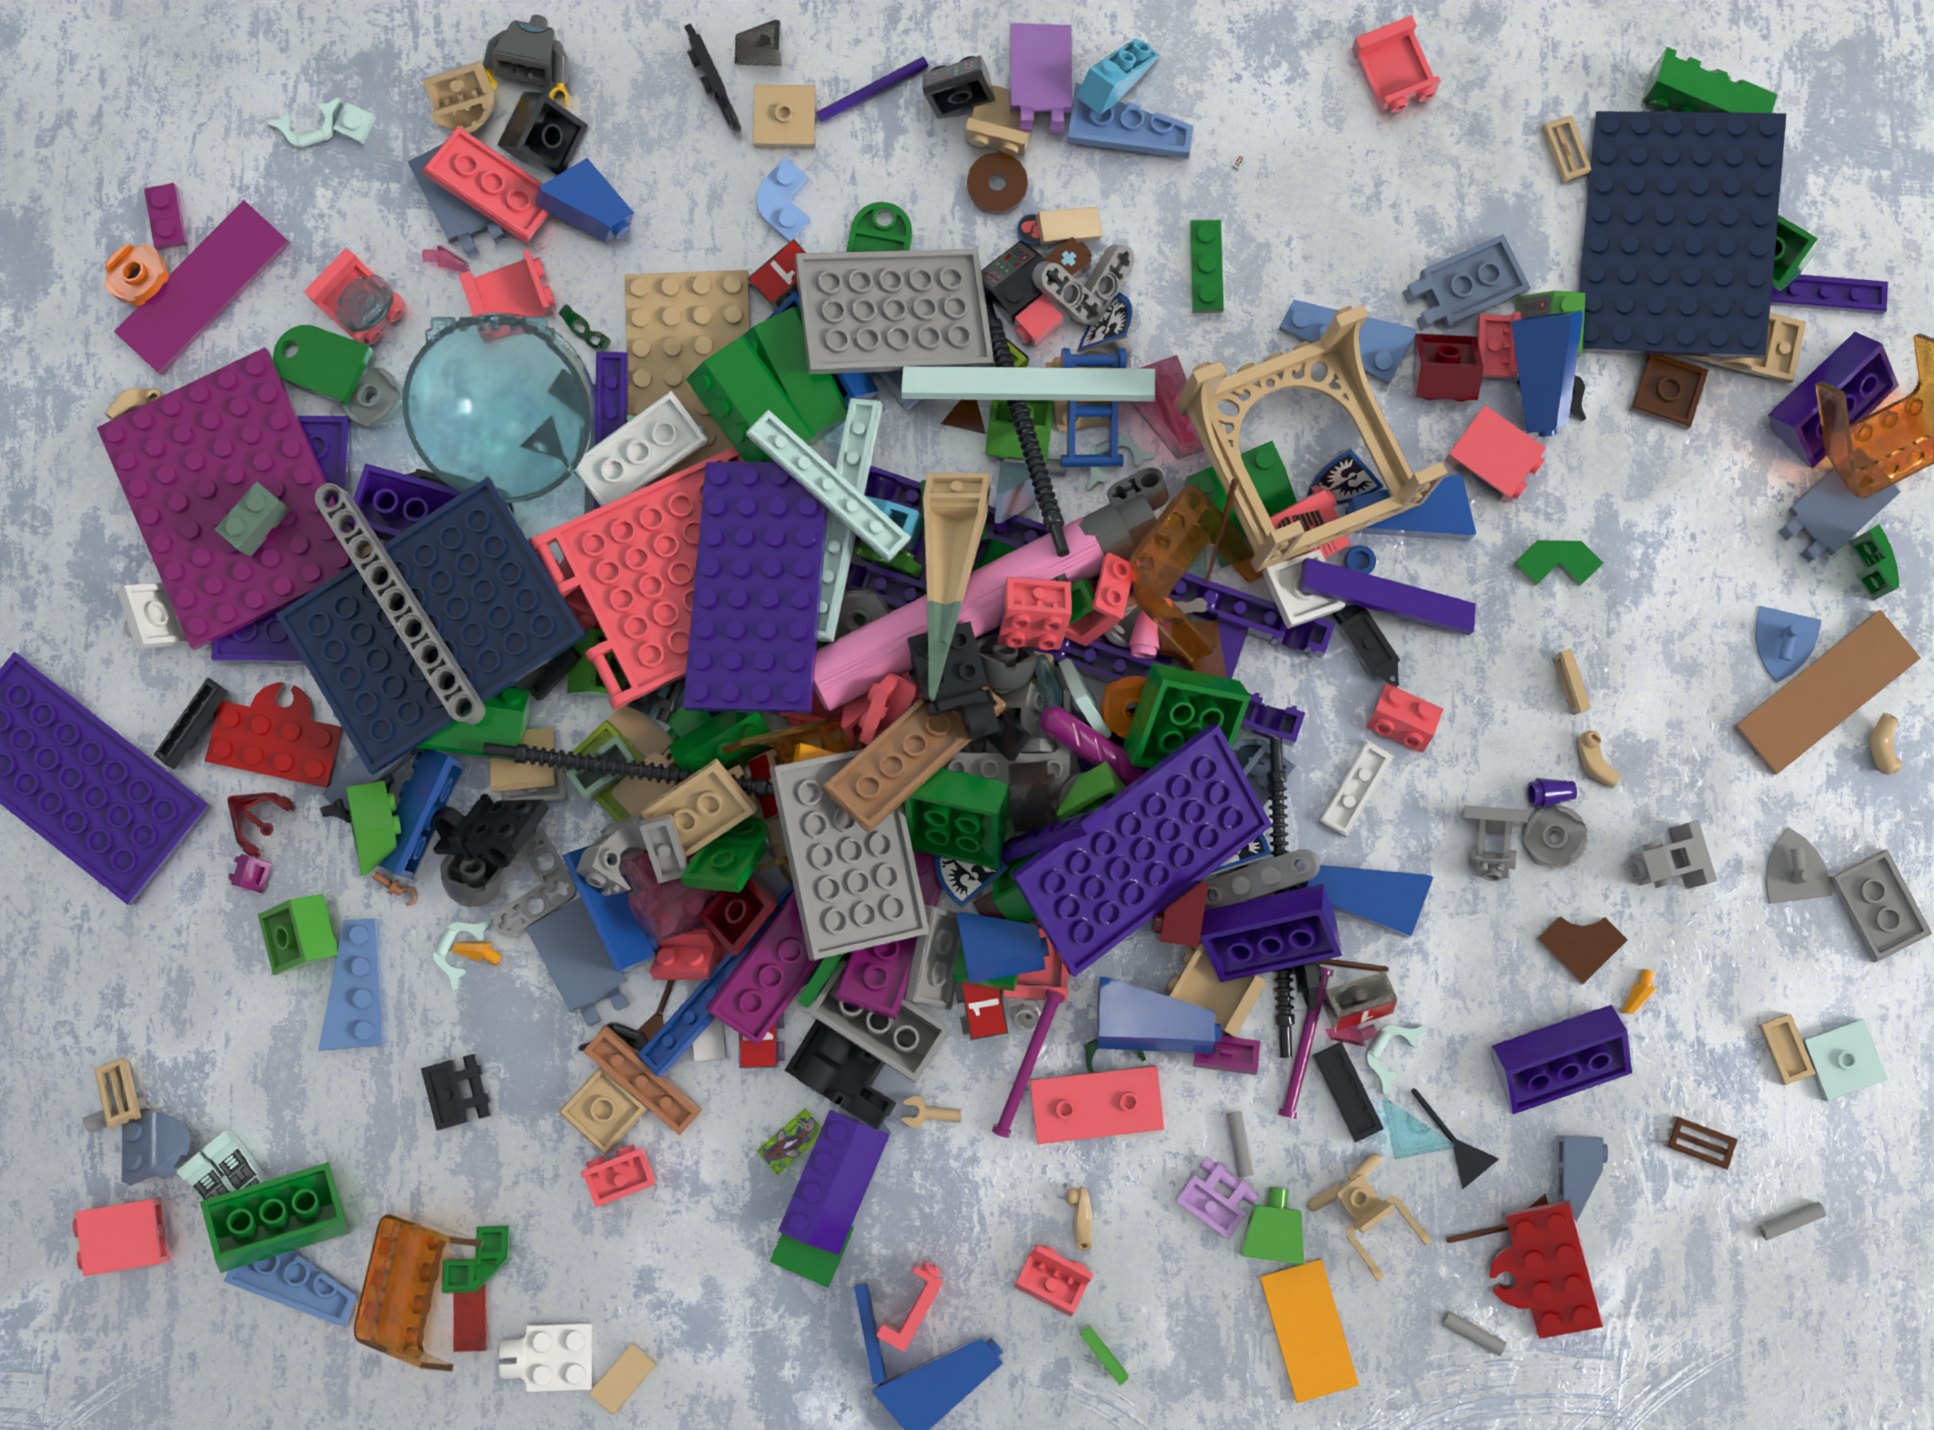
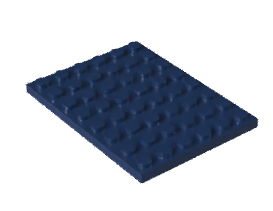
[1579,111,1787,359]
[276,477,588,775]

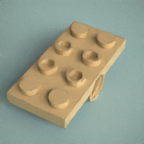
[1684,313,1806,383]

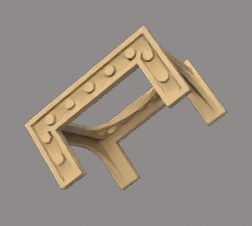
[1175,304,1448,572]

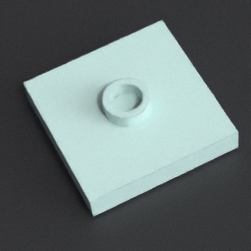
[1058,658,1111,738]
[1802,1019,1888,1101]

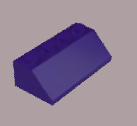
[1768,332,1899,469]
[347,463,465,541]
[1200,884,1343,982]
[1492,1005,1632,1114]
[778,1110,890,1255]

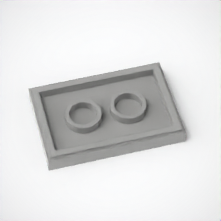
[1829,849,1932,962]
[905,905,961,1010]

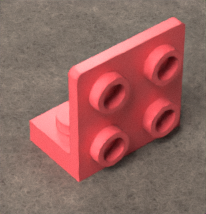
[997,577,1072,650]

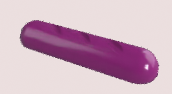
[1040,706,1148,787]

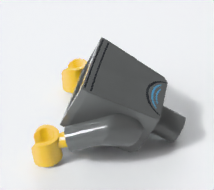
[482,14,569,106]

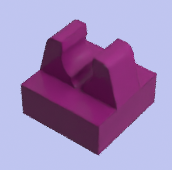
[229,854,272,893]

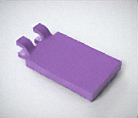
[1010,23,1072,134]

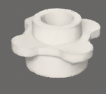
[1010,999,1042,1033]

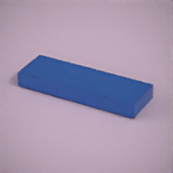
[854,1282,886,1384]

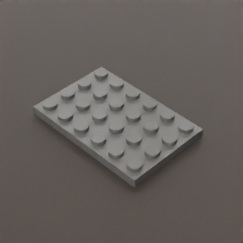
[794,249,994,374]
[769,749,930,961]

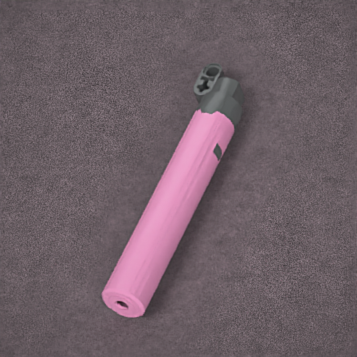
[813,467,1169,711]

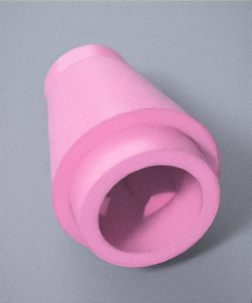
[1128,610,1160,659]

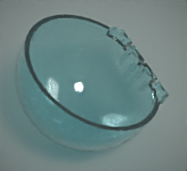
[402,312,596,503]

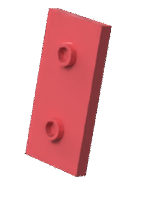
[422,126,550,244]
[1030,1065,1164,1144]

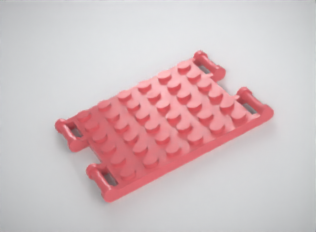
[529,447,744,710]

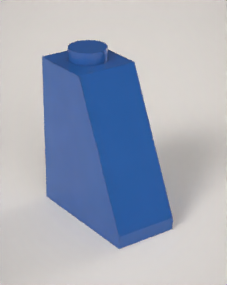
[535,158,634,243]
[956,912,1050,984]

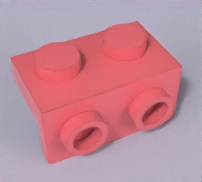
[1477,311,1521,379]
[859,672,918,745]
[1366,683,1443,752]
[580,1144,657,1208]
[1014,1244,1093,1317]

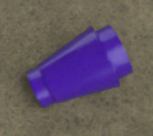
[1527,778,1577,809]

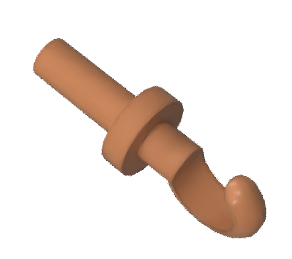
[372,871,417,906]

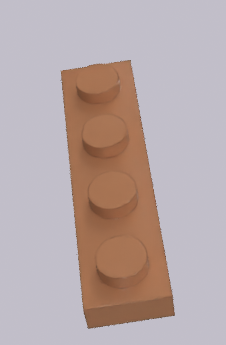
[583,1025,702,1135]

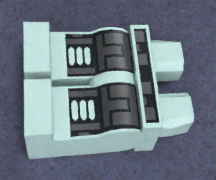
[176,1131,270,1201]

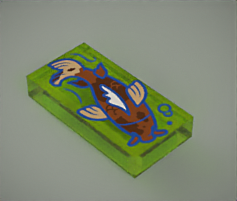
[757,1108,822,1175]

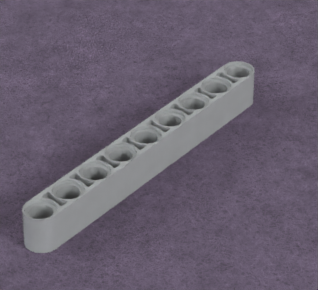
[315,483,485,725]

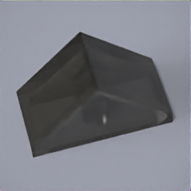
[735,19,783,66]

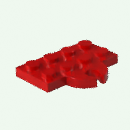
[205,682,344,788]
[1490,1200,1604,1339]

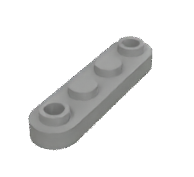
[1205,849,1320,909]

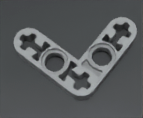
[1032,244,1134,325]
[493,824,577,937]

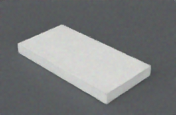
[570,391,709,507]

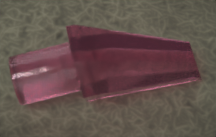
[422,245,470,273]
[1325,1024,1379,1047]

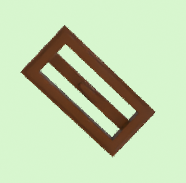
[1665,1116,1738,1170]

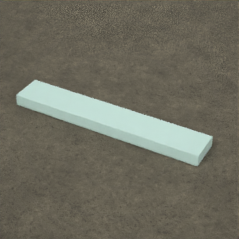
[746,410,911,563]

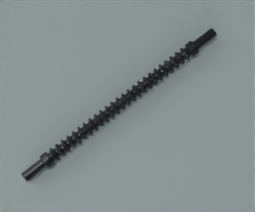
[985,294,1070,557]
[1267,739,1295,1058]
[483,742,775,798]

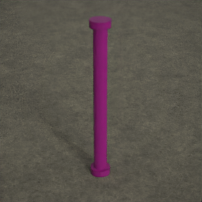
[1278,967,1334,1119]
[992,989,1065,1138]

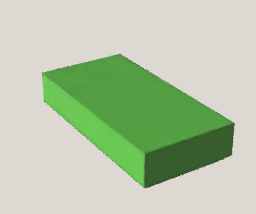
[1078,1324,1129,1386]

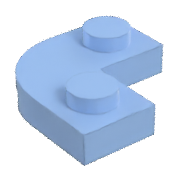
[757,157,811,244]

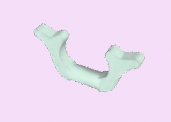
[267,98,342,149]
[1085,434,1156,491]
[433,919,492,991]
[1365,1025,1427,1094]

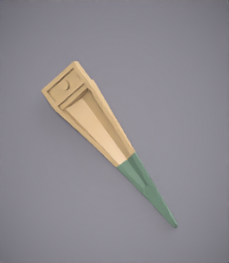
[923,473,991,702]

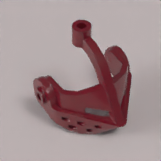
[227,792,297,858]

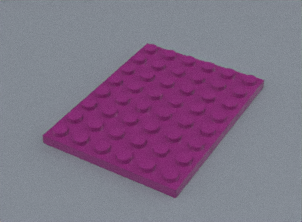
[96,347,354,650]

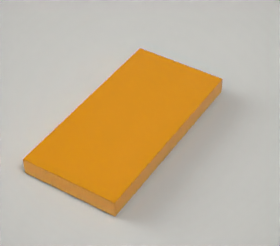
[1259,1258,1359,1403]

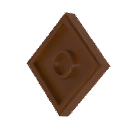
[1629,354,1709,429]

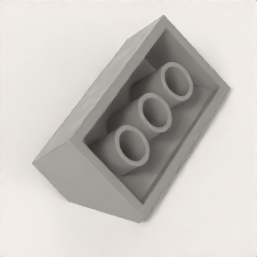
[807,959,951,1083]

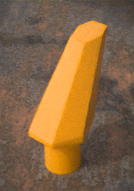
[451,941,503,966]
[1621,969,1657,1014]

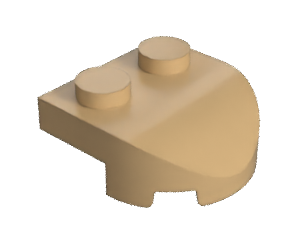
[423,60,494,133]

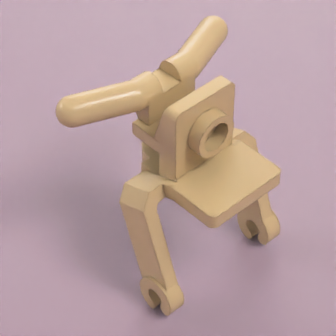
[1307,1153,1433,1282]

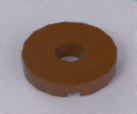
[967,152,1028,215]

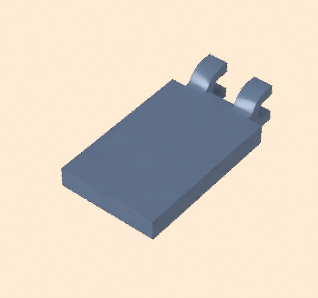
[408,143,507,258]
[1403,234,1531,331]
[1778,446,1901,563]
[525,897,630,1026]

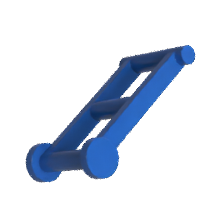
[1060,348,1127,467]

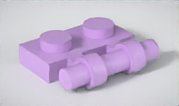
[1175,1156,1259,1239]

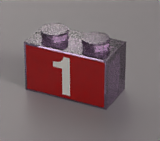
[739,1011,786,1068]

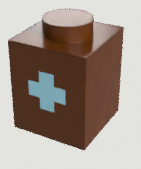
[1044,236,1092,279]

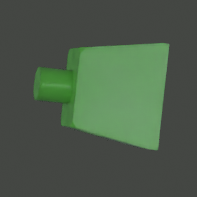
[1239,1187,1304,1265]

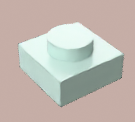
[333,102,376,145]

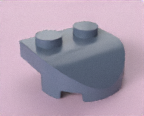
[1232,738,1295,807]
[122,1112,190,1186]

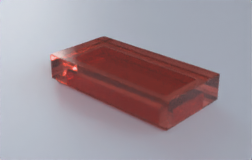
[453,1284,488,1352]

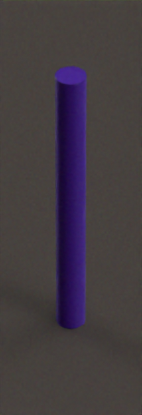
[816,56,929,123]

